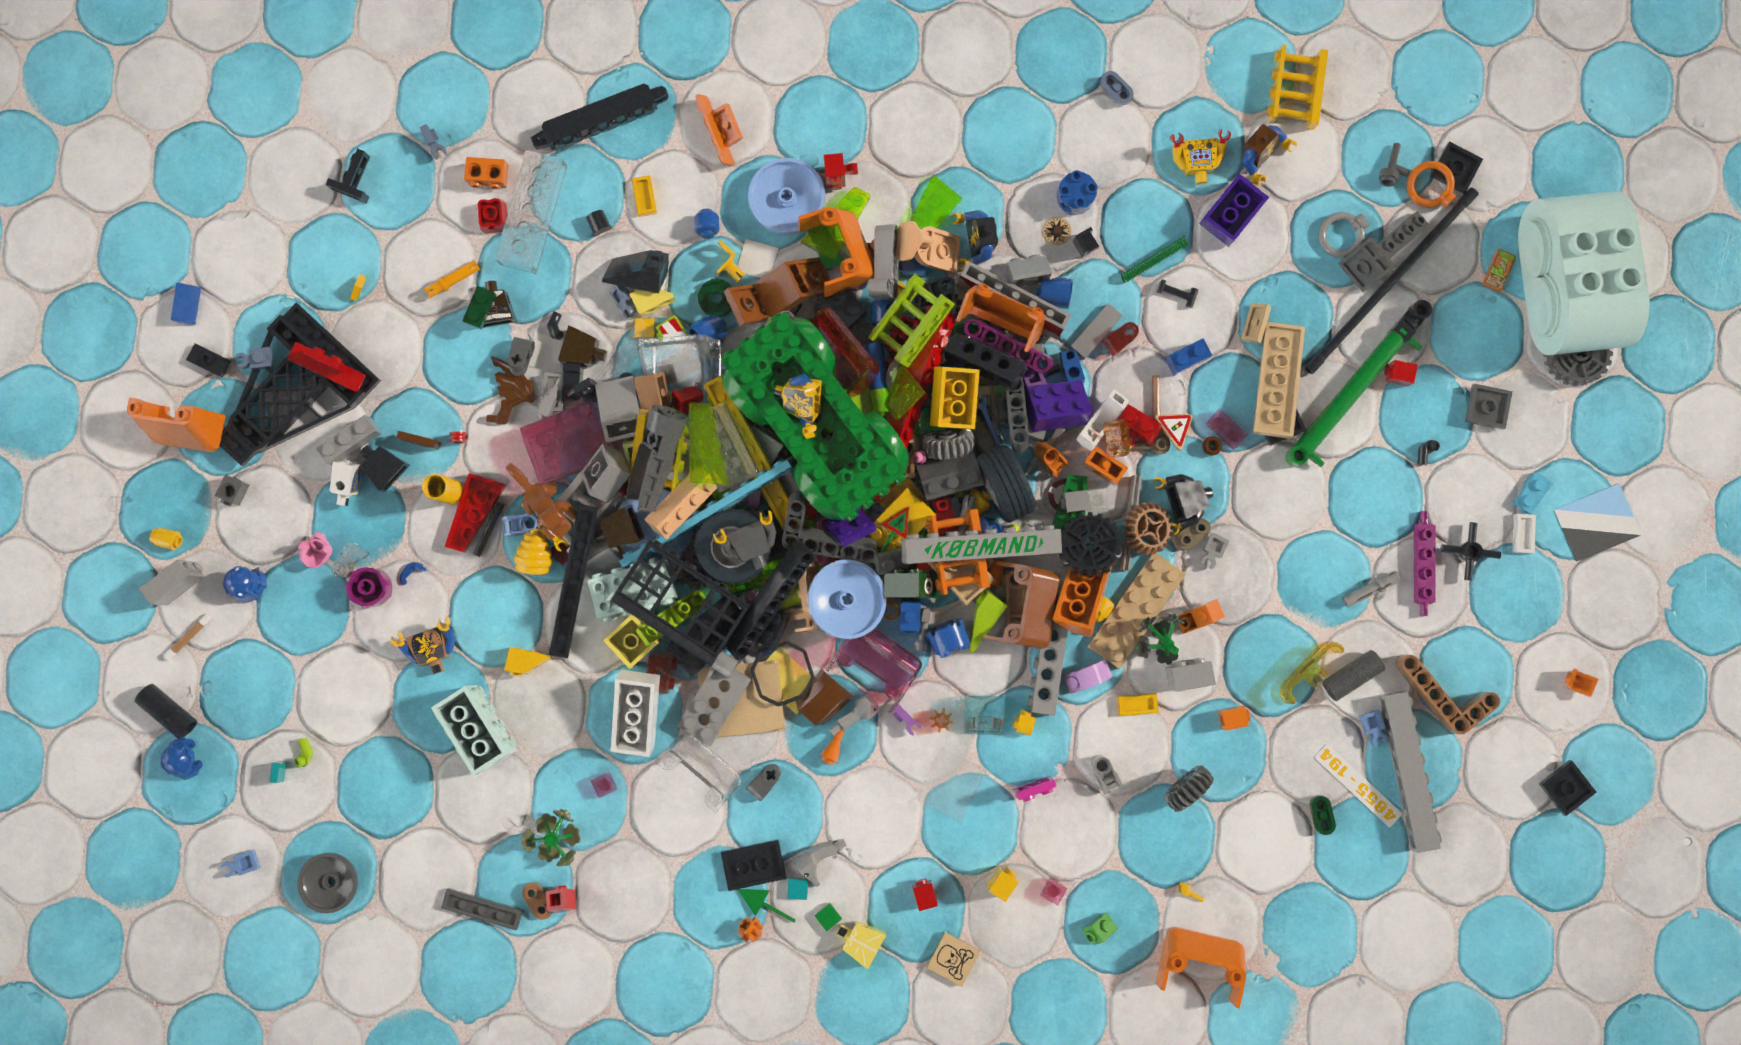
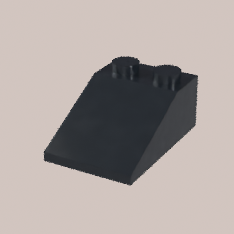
[602,250,669,294]

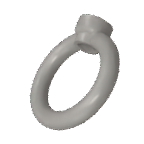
[1318,212,1369,258]

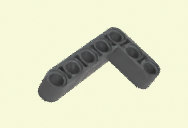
[978,366,1029,453]
[782,491,878,563]

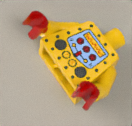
[1170,129,1231,185]

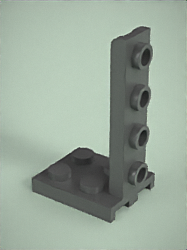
[1338,211,1429,292]

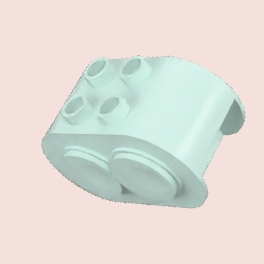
[1518,191,1650,356]

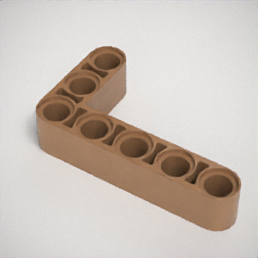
[1396,655,1500,734]

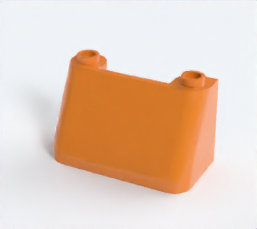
[127,397,226,452]

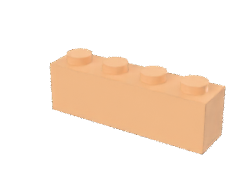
[644,464,721,540]

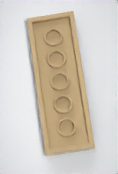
[1252,322,1305,439]
[1087,553,1186,669]

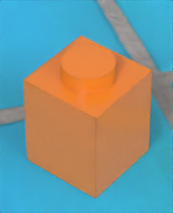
[1218,706,1250,731]

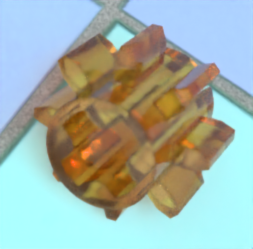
[929,708,954,733]

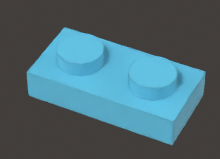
[1512,472,1553,515]

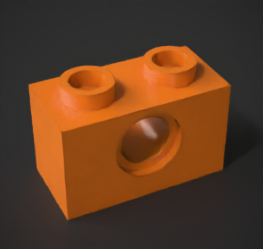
[1082,446,1128,486]

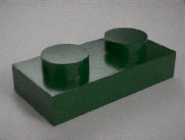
[462,286,497,330]

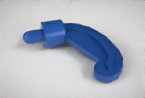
[400,562,427,585]

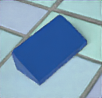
[171,283,201,325]

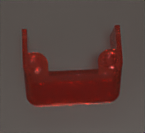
[811,307,879,398]

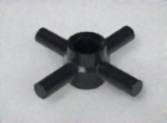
[1440,522,1501,581]

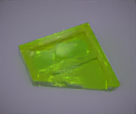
[884,365,926,420]

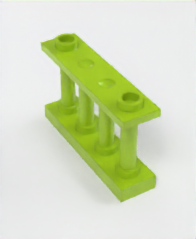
[868,274,955,367]

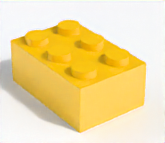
[930,367,980,429]

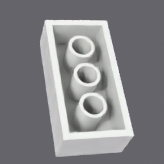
[611,670,660,757]

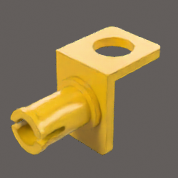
[716,240,745,283]

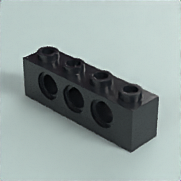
[945,332,1026,391]

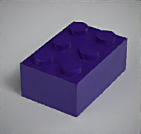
[1199,174,1269,247]
[1024,380,1093,432]

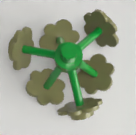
[521,809,581,867]

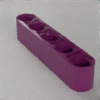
[964,320,1053,373]

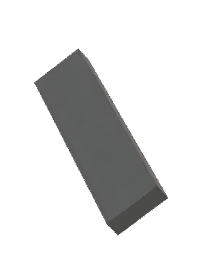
[441,888,524,930]

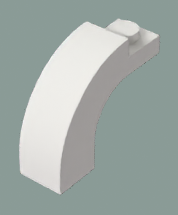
[1076,389,1129,451]

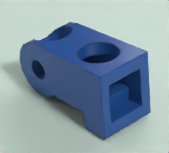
[1059,349,1085,385]

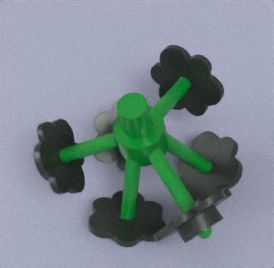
[1136,614,1185,665]

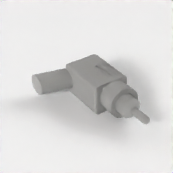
[537,378,560,424]

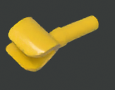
[1178,882,1204,902]

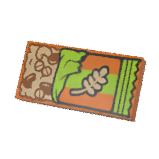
[1482,249,1516,292]

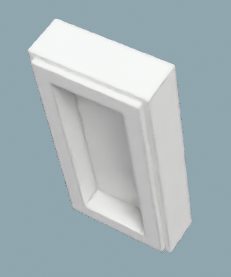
[1512,514,1536,554]

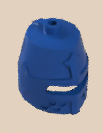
[1036,277,1073,309]
[689,314,728,357]

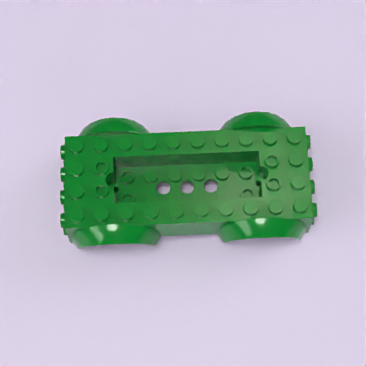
[721,312,909,522]

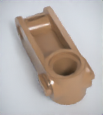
[1002,570,1026,627]

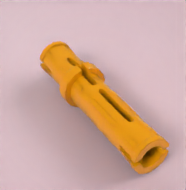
[424,259,481,299]

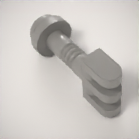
[913,607,931,651]

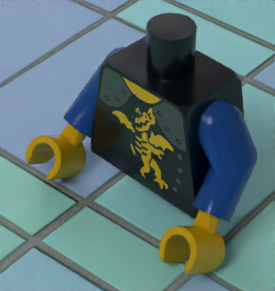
[951,210,998,270]

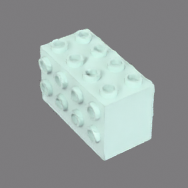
[587,557,680,622]
[431,685,518,776]

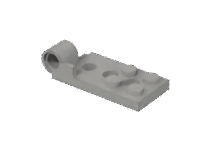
[677,651,752,746]

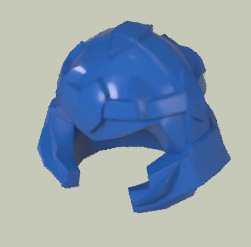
[223,566,267,602]
[160,738,203,780]

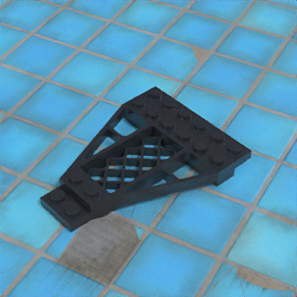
[219,302,382,466]

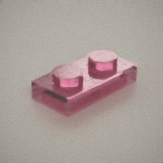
[1205,409,1248,450]

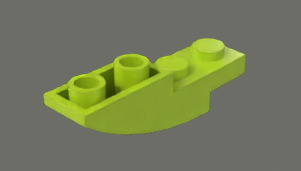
[635,589,710,646]

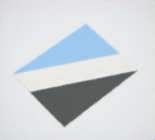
[1554,484,1642,562]

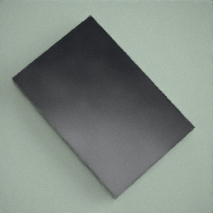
[721,839,787,891]

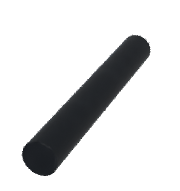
[473,502,505,557]

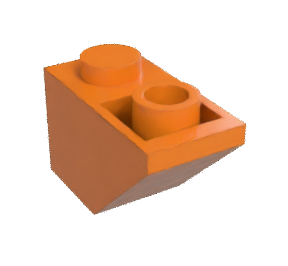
[1177,599,1225,634]

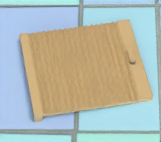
[698,660,785,737]

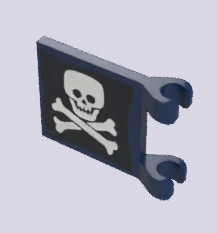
[977,395,1007,446]

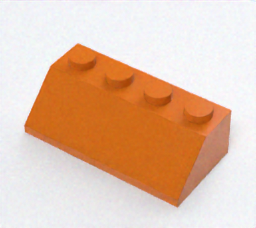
[1053,566,1112,637]

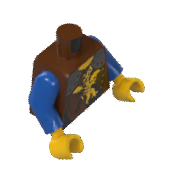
[1241,124,1297,186]

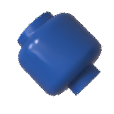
[694,209,720,239]

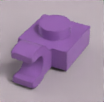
[892,703,922,736]

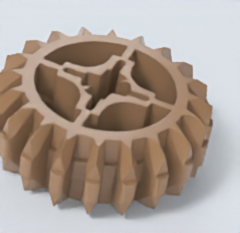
[1122,502,1174,555]

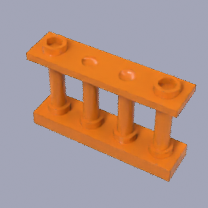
[926,509,990,595]

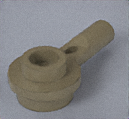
[1131,435,1171,455]

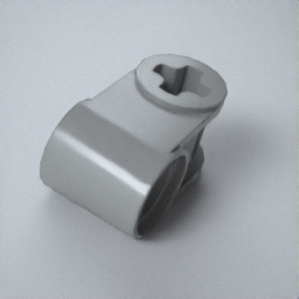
[1091,755,1123,794]

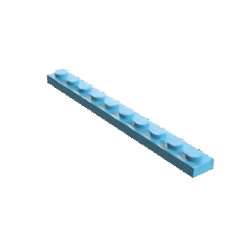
[619,460,795,568]

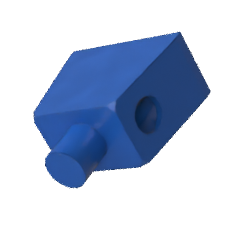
[899,598,921,636]

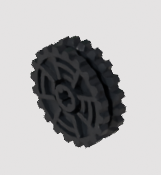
[1059,512,1123,578]

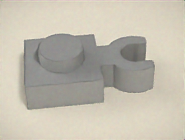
[1200,532,1229,569]

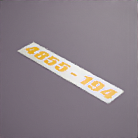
[1314,743,1403,828]

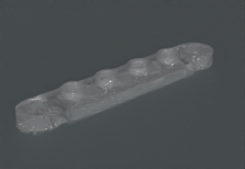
[582,313,660,410]

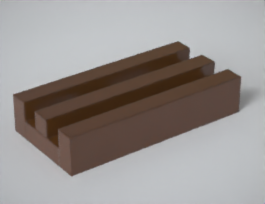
[396,431,441,450]

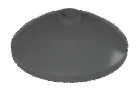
[297,853,358,913]

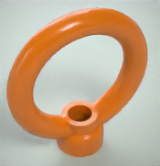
[1406,161,1456,208]

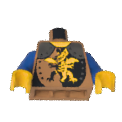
[391,617,456,675]

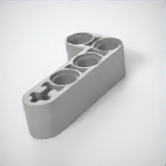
[868,224,898,300]

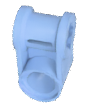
[502,514,539,537]

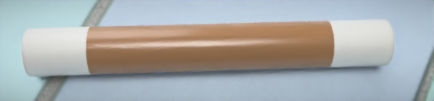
[164,613,212,660]

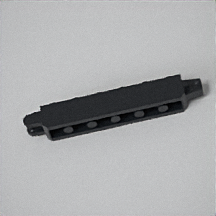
[531,83,669,150]

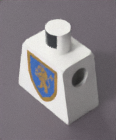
[330,460,364,506]

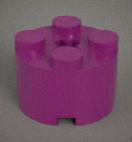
[346,567,392,607]

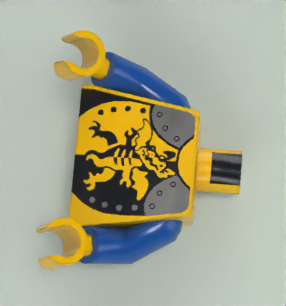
[774,374,821,439]

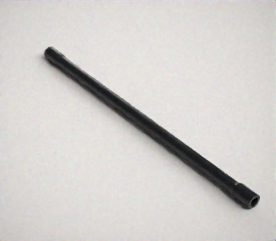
[1304,187,1479,375]

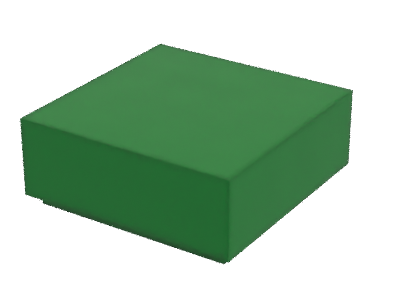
[814,903,842,932]

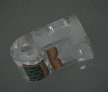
[332,542,369,578]

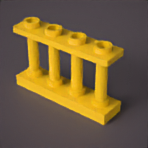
[1267,44,1328,130]
[628,409,690,492]

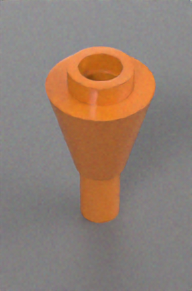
[820,730,844,766]

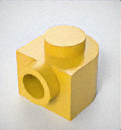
[1012,709,1036,736]

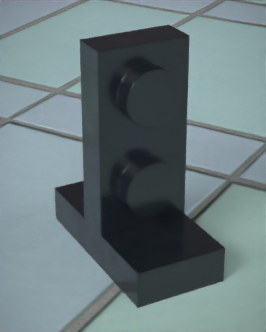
[325,148,370,204]

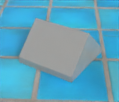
[585,538,624,579]

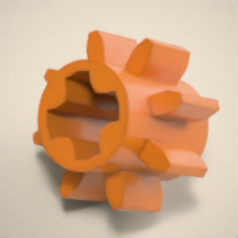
[738,917,763,943]

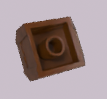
[795,669,853,726]

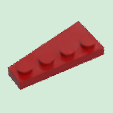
[444,473,507,553]

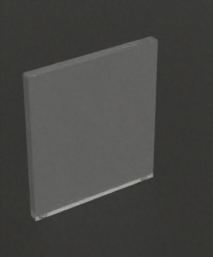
[915,747,987,822]

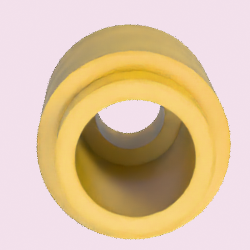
[150,527,183,550]

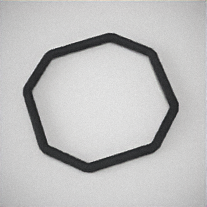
[751,641,815,706]

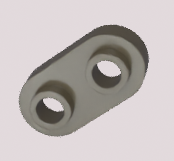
[1175,518,1211,550]

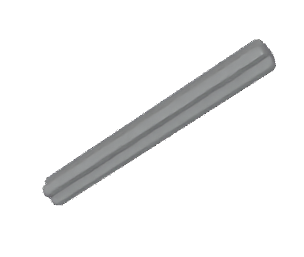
[1119,475,1142,571]

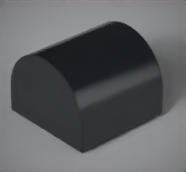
[586,210,612,237]

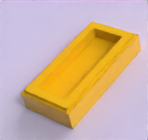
[631,175,657,217]
[1117,693,1159,716]

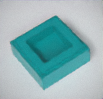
[269,761,287,783]
[787,878,808,900]

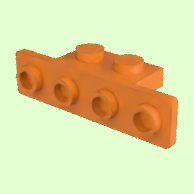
[695,94,743,166]

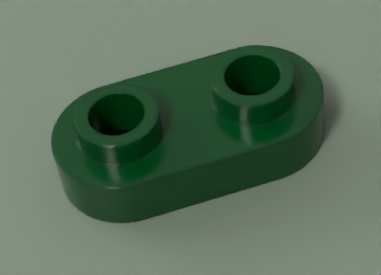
[1309,795,1336,835]

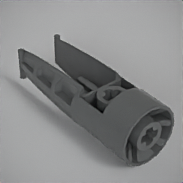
[624,405,687,512]

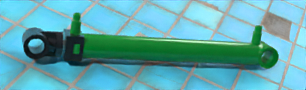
[1285,300,1432,467]

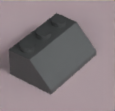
[916,451,984,502]

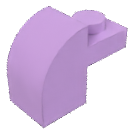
[1063,659,1113,694]

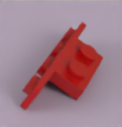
[287,342,366,392]

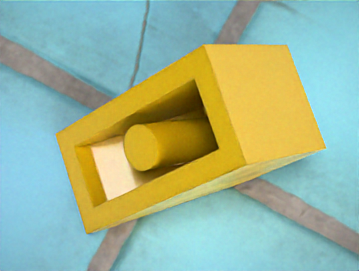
[504,647,552,677]

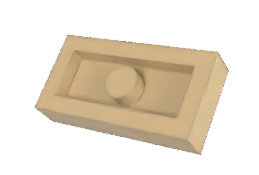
[1241,303,1271,343]

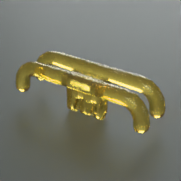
[1280,641,1344,705]

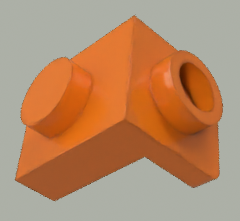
[1564,668,1599,698]

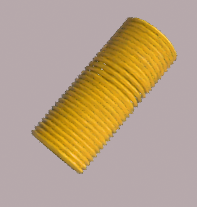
[422,474,463,504]

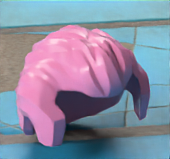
[298,532,332,568]

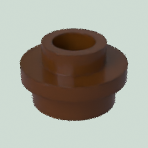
[1202,436,1222,456]

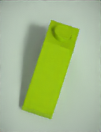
[968,589,1008,653]

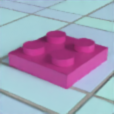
[1013,776,1057,802]

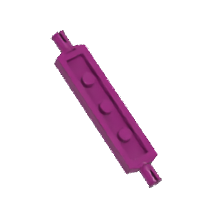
[1414,511,1436,616]

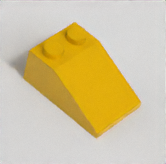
[868,487,936,551]

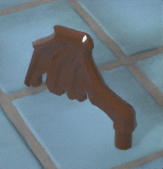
[486,356,536,425]

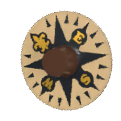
[1043,217,1071,245]

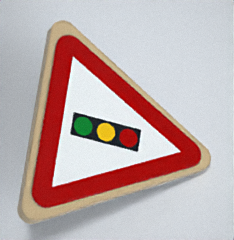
[1154,414,1192,451]

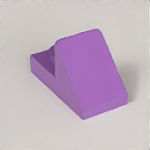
[1023,366,1047,392]

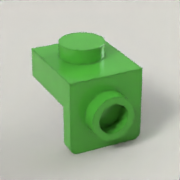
[1082,912,1118,945]

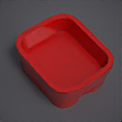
[477,198,508,233]

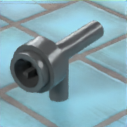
[1379,143,1410,187]

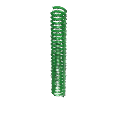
[1121,235,1188,283]

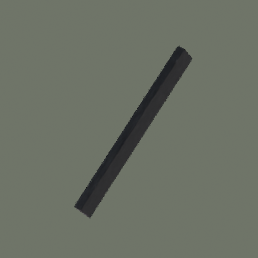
[549,504,598,658]

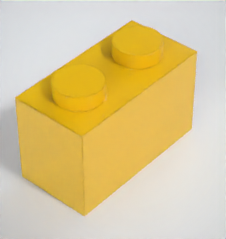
[986,865,1019,902]

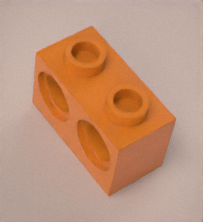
[464,157,509,190]

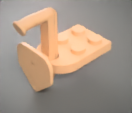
[870,221,960,275]
[780,563,821,643]

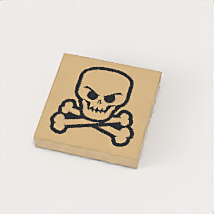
[927,932,980,987]

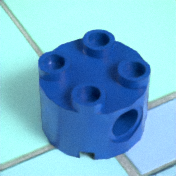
[1057,170,1098,215]
[926,618,970,658]

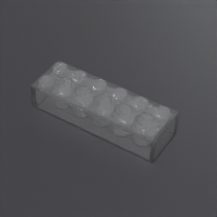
[495,150,567,274]

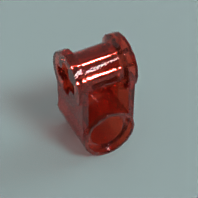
[1101,322,1139,356]

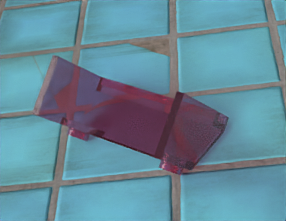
[825,628,922,714]

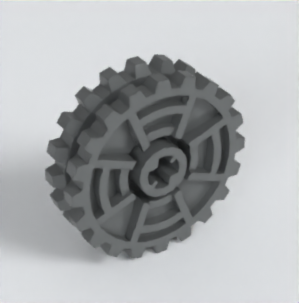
[1543,349,1613,386]

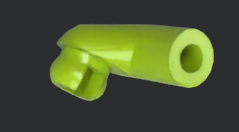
[294,737,313,768]

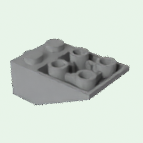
[595,376,640,443]

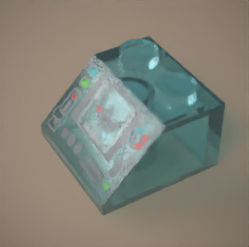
[963,695,1005,735]

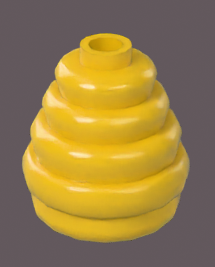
[514,529,553,575]

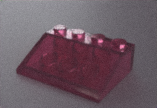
[520,400,610,484]

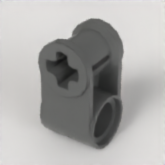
[507,337,535,376]
[746,764,781,802]

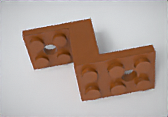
[724,257,831,326]

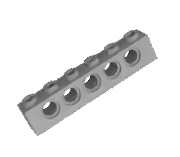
[1027,597,1068,716]

